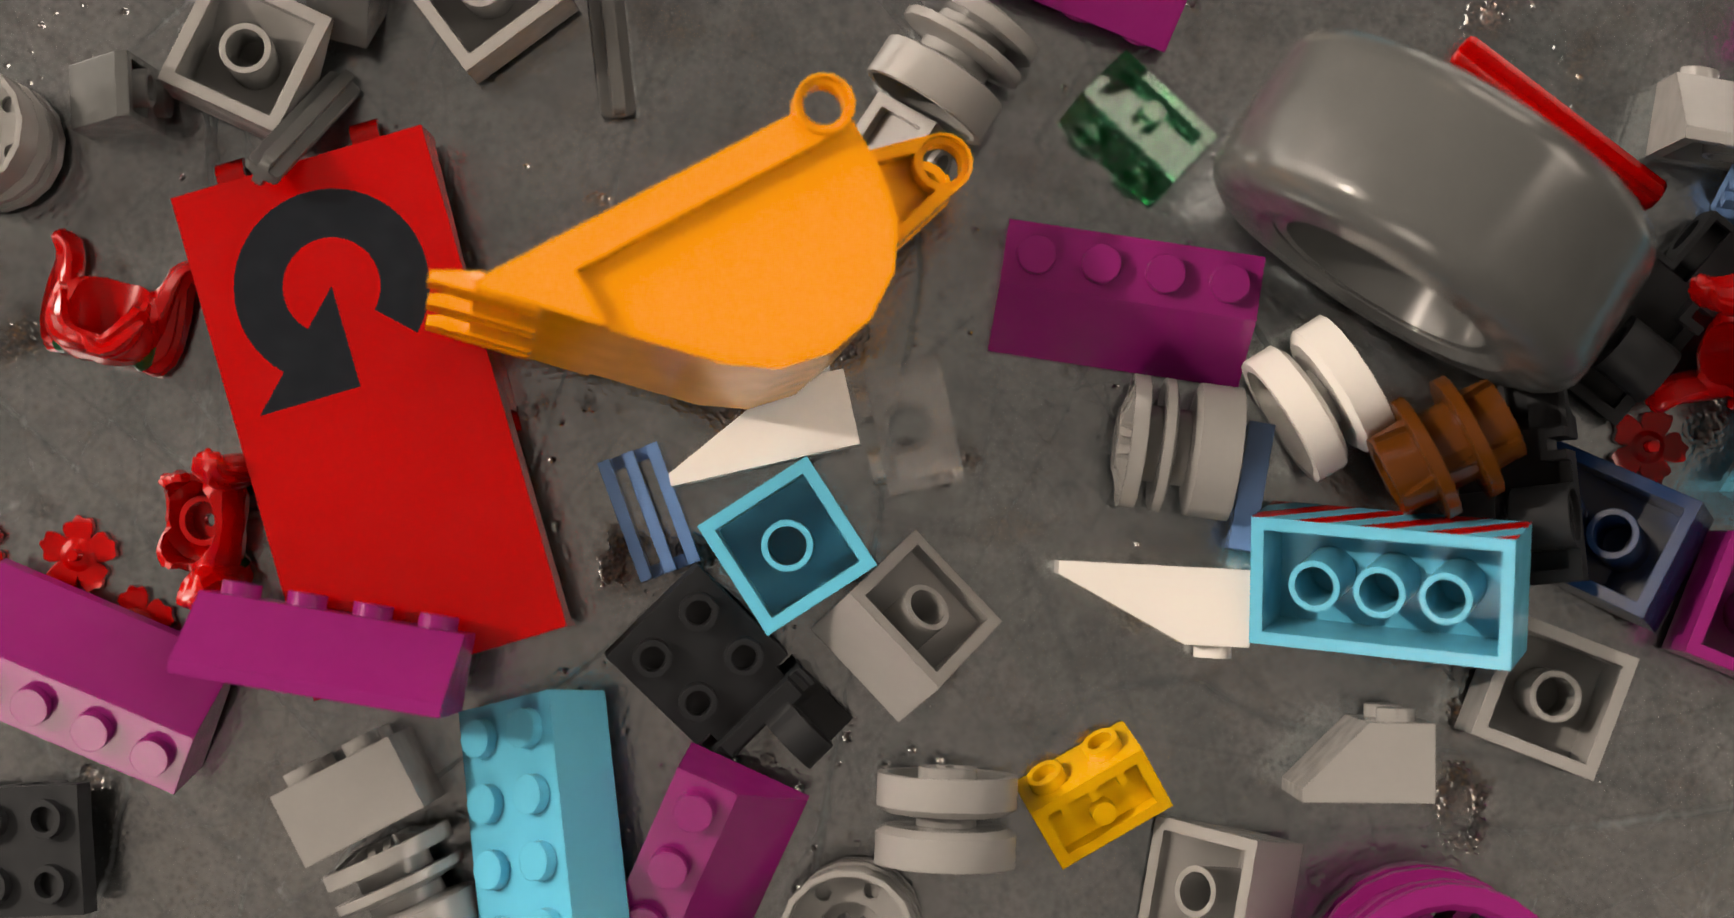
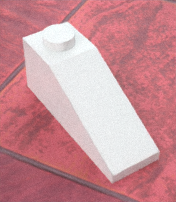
[669,366,861,488]
[1054,560,1250,659]

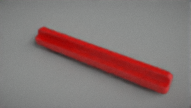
[1450,36,1667,211]

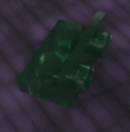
[1060,49,1218,207]

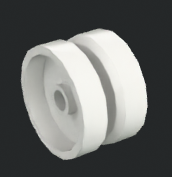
[1241,315,1395,483]

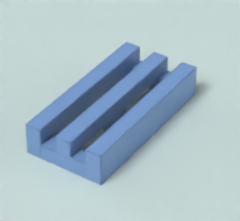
[1224,420,1276,553]
[597,441,702,583]

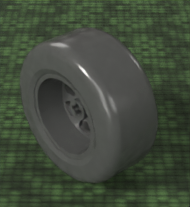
[1213,29,1657,393]

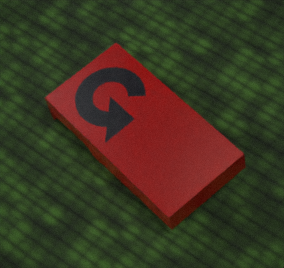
[170,118,575,701]

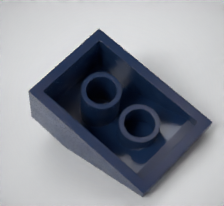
[1555,441,1714,633]

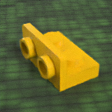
[1018,721,1173,869]

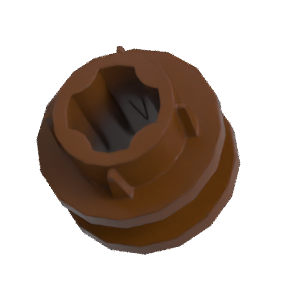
[1366,375,1527,519]

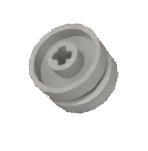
[874,764,1018,874]

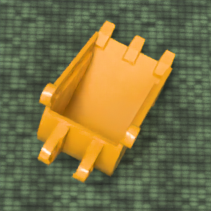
[425,72,973,409]

